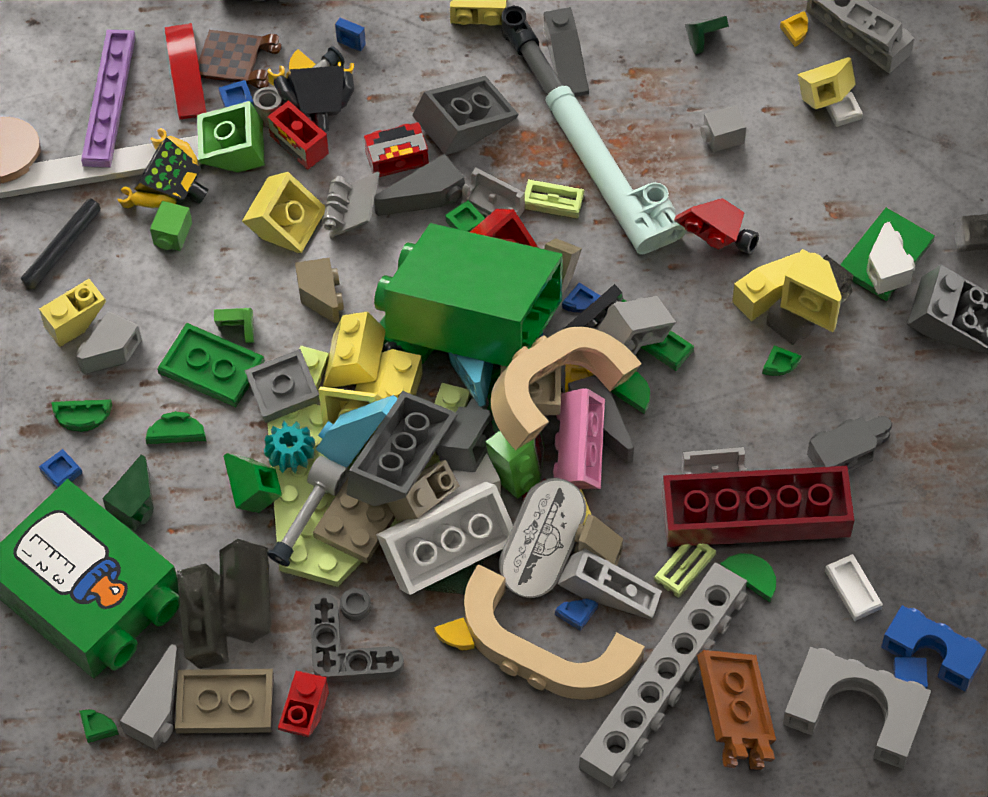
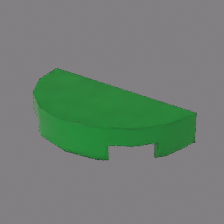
[610,371,650,414]
[51,399,112,432]
[145,411,206,444]
[720,553,776,602]

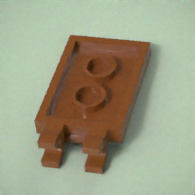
[697,650,776,770]

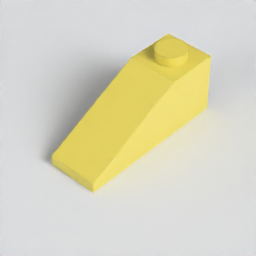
[732,252,799,322]

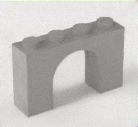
[783,647,931,769]

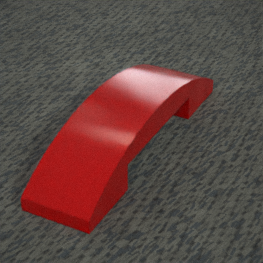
[164,23,207,120]

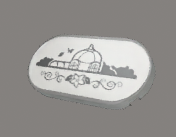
[499,478,586,598]

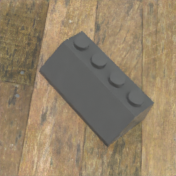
[347,391,458,506]

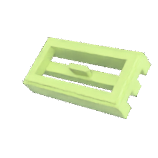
[525,179,584,219]
[654,544,716,598]

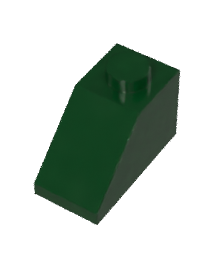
[102,455,154,531]

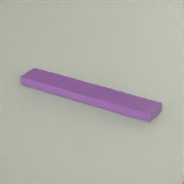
[81,29,135,168]

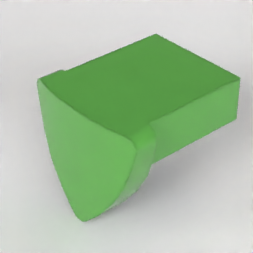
[214,308,254,343]

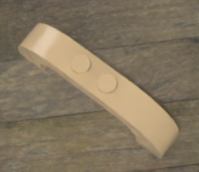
[491,327,642,451]
[464,564,645,700]

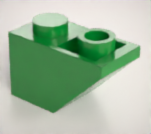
[223,453,282,513]

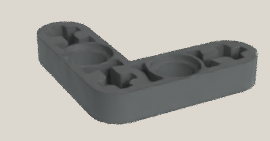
[310,594,404,683]

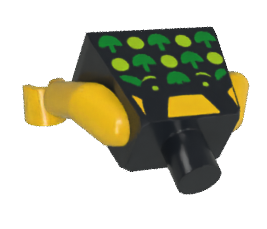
[117,128,209,208]

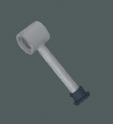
[253,46,345,127]
[267,456,349,567]

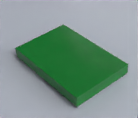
[838,207,935,301]
[157,323,265,408]

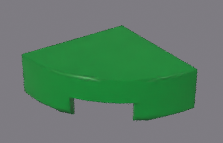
[762,345,802,376]
[80,709,119,743]

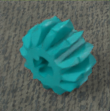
[264,421,316,473]

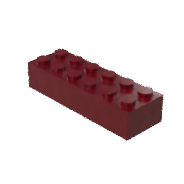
[662,466,855,547]

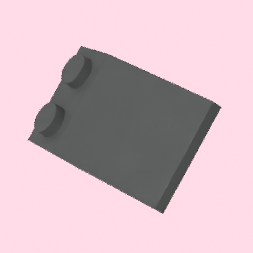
[412,75,519,155]

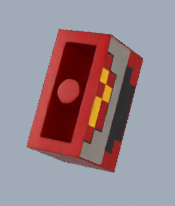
[267,100,329,170]
[364,122,429,177]

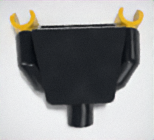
[268,62,354,132]

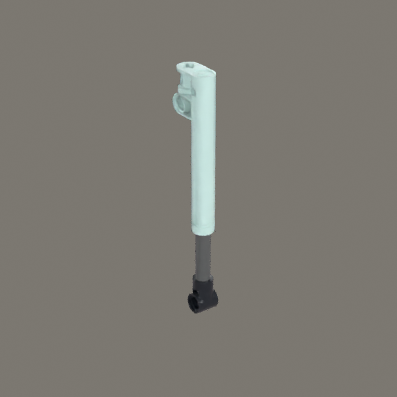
[501,5,687,254]

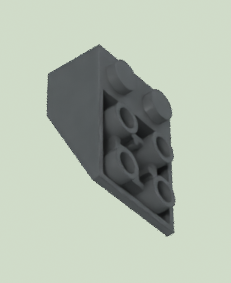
[907,265,988,354]

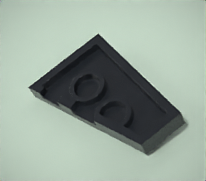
[562,284,623,330]

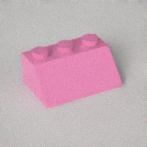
[553,389,605,489]

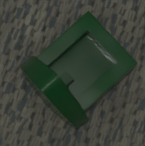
[685,16,729,54]

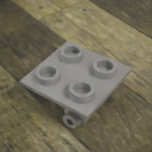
[322,172,379,238]

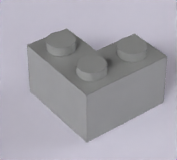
[596,296,676,355]

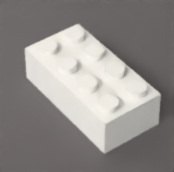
[376,481,513,595]

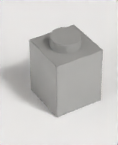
[700,105,747,152]

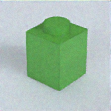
[150,201,192,251]

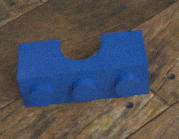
[881,605,987,692]

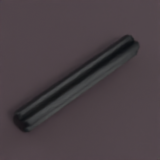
[21,198,101,289]

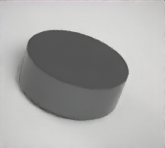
[340,588,371,621]

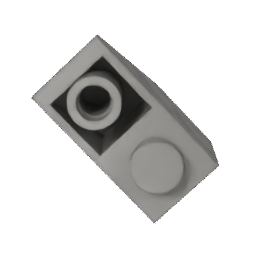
[77,311,142,374]

